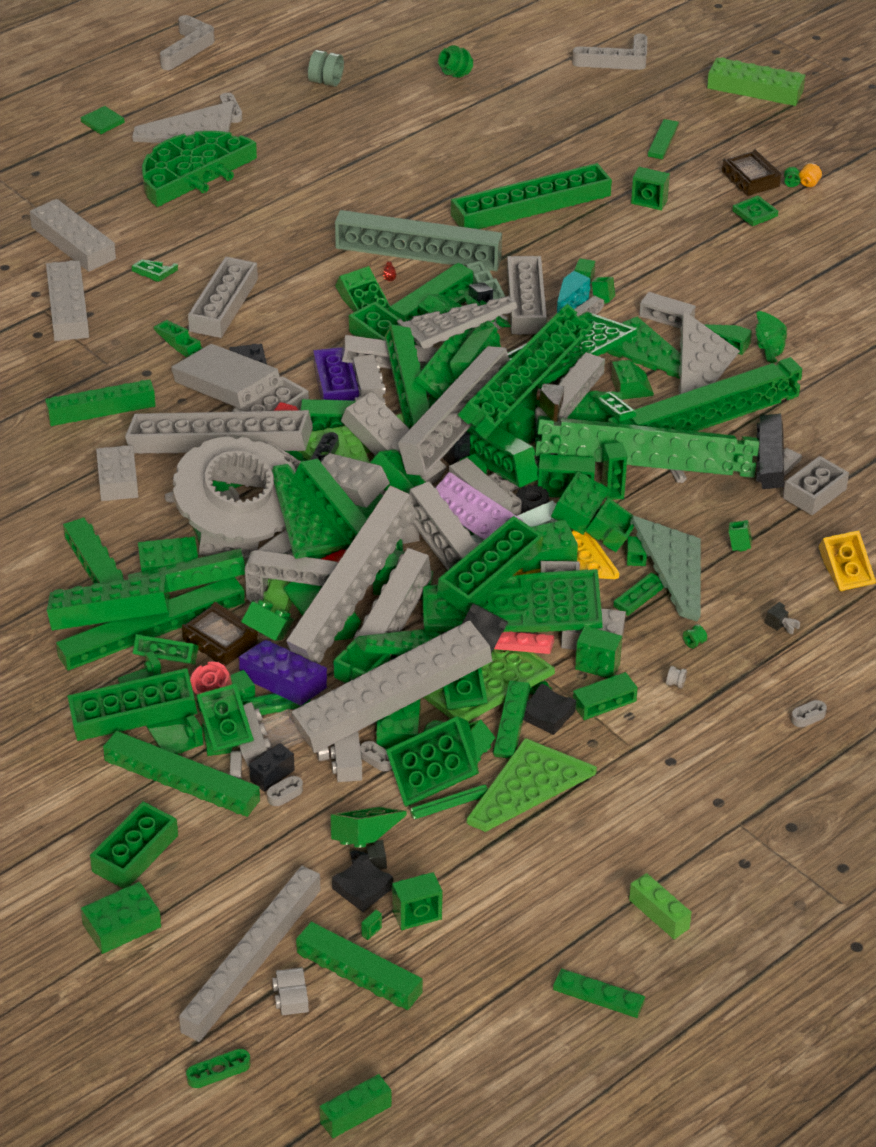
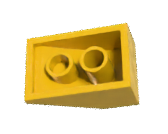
[818,531,876,592]

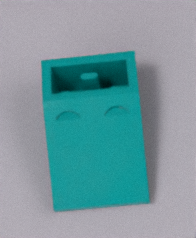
[557,271,590,313]

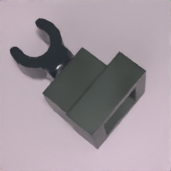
[350,840,387,870]

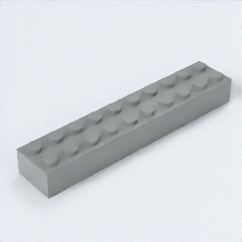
[398,346,509,476]
[125,410,313,454]
[286,486,416,663]
[292,620,492,753]

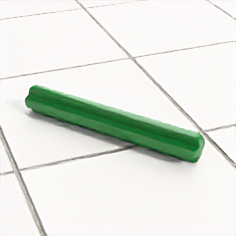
[410,784,488,820]

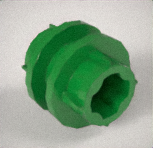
[438,45,474,78]

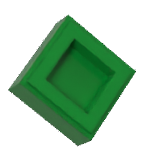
[361,910,382,940]

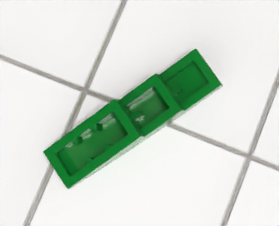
[154,320,203,358]

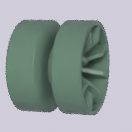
[308,50,344,87]

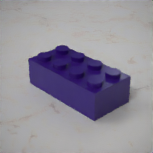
[313,347,359,401]
[239,640,327,706]

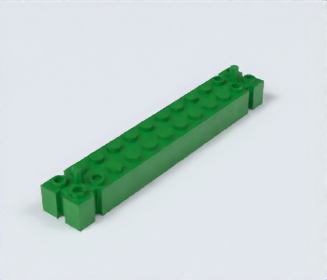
[458,303,593,440]
[608,357,803,432]
[534,416,759,478]

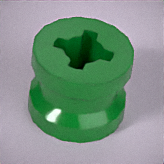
[784,167,800,187]
[683,624,707,649]

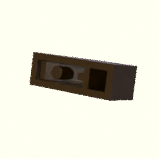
[537,384,565,422]

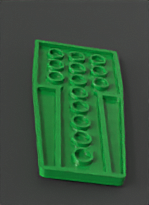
[423,569,603,633]

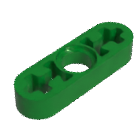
[186,1049,251,1088]

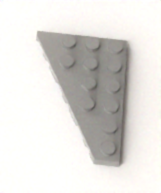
[133,101,234,143]
[397,296,517,349]
[678,312,740,395]

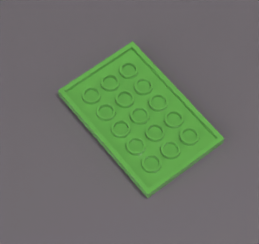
[423,649,555,722]

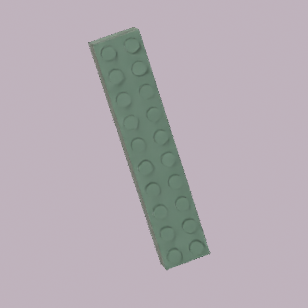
[335,210,502,271]

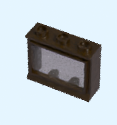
[721,149,781,196]
[182,602,258,667]

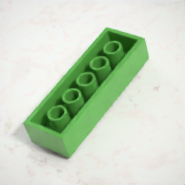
[707,58,805,106]

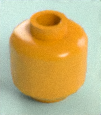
[799,163,822,187]

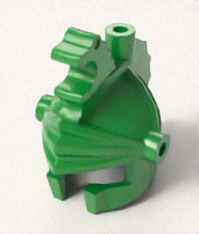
[755,311,787,363]

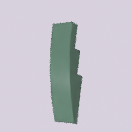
[466,261,505,299]

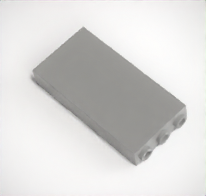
[171,344,281,409]

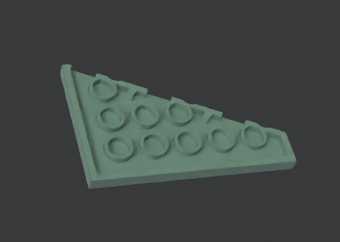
[630,516,701,622]

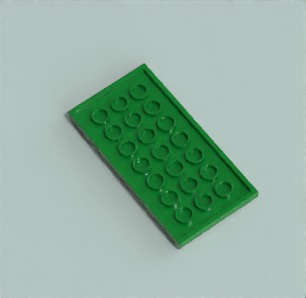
[508,312,637,388]

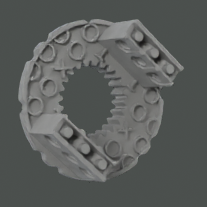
[173,436,296,562]

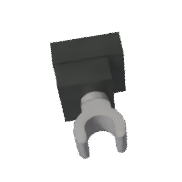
[765,602,800,634]

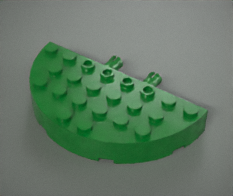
[142,131,257,207]

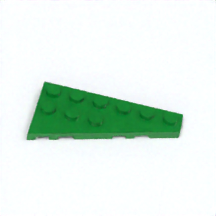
[357,629,446,655]

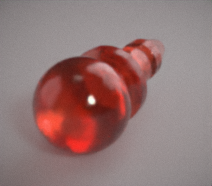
[383,261,397,281]

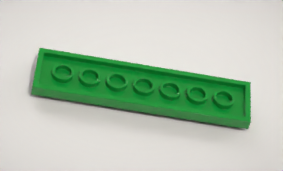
[414,321,498,400]

